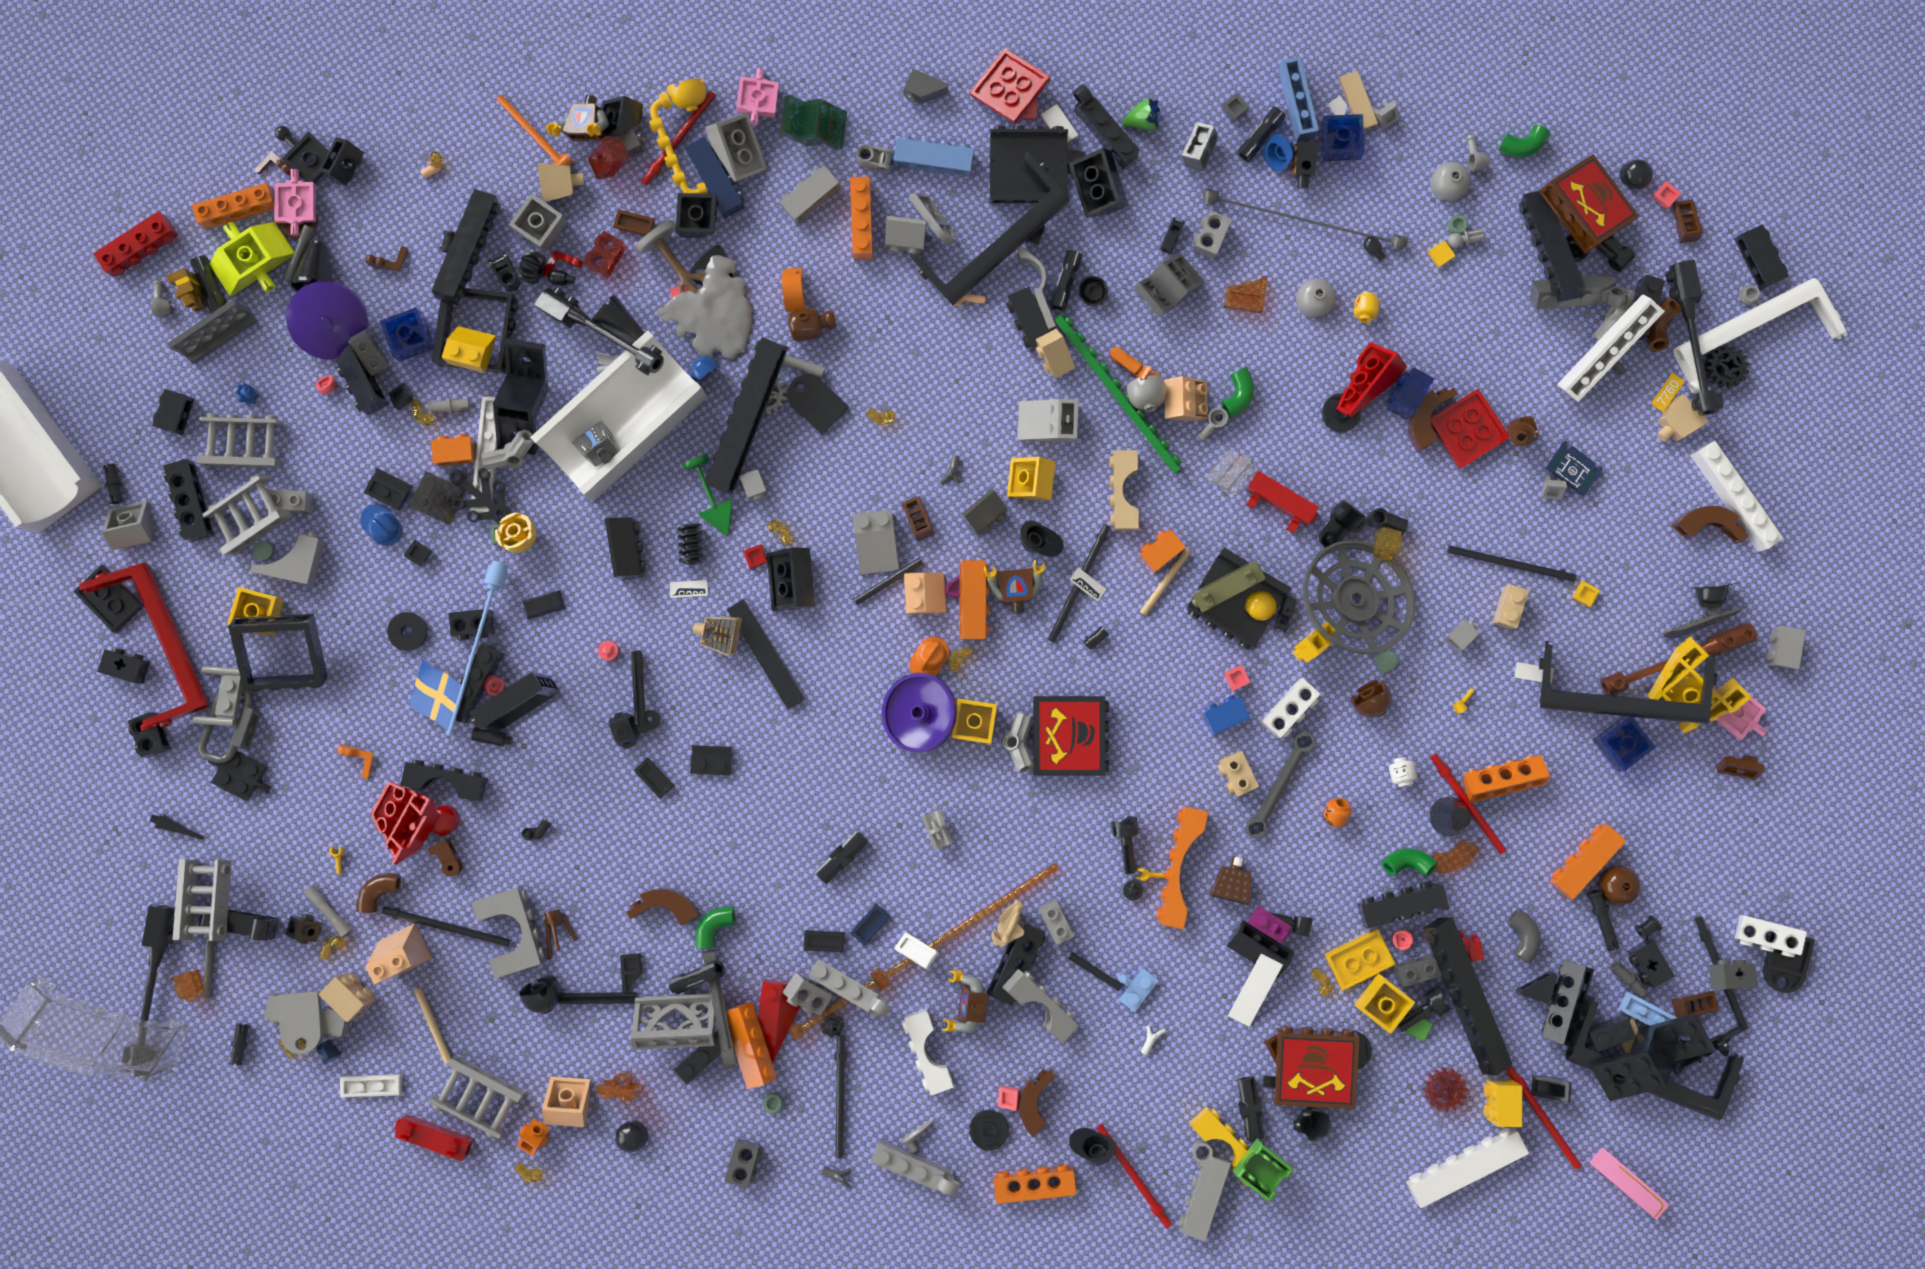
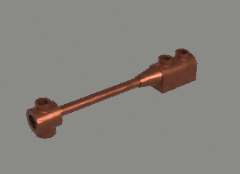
[1600,623,1757,696]

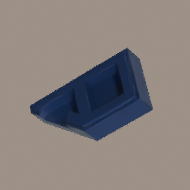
[316,1040,342,1064]

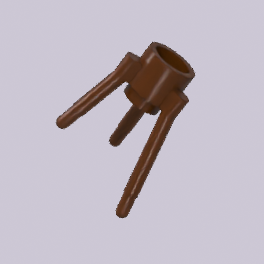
[544,909,577,959]

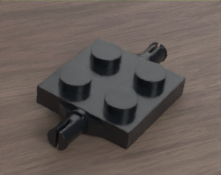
[208,750,272,801]

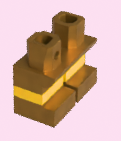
[166,268,206,312]

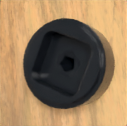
[1123,880,1143,901]

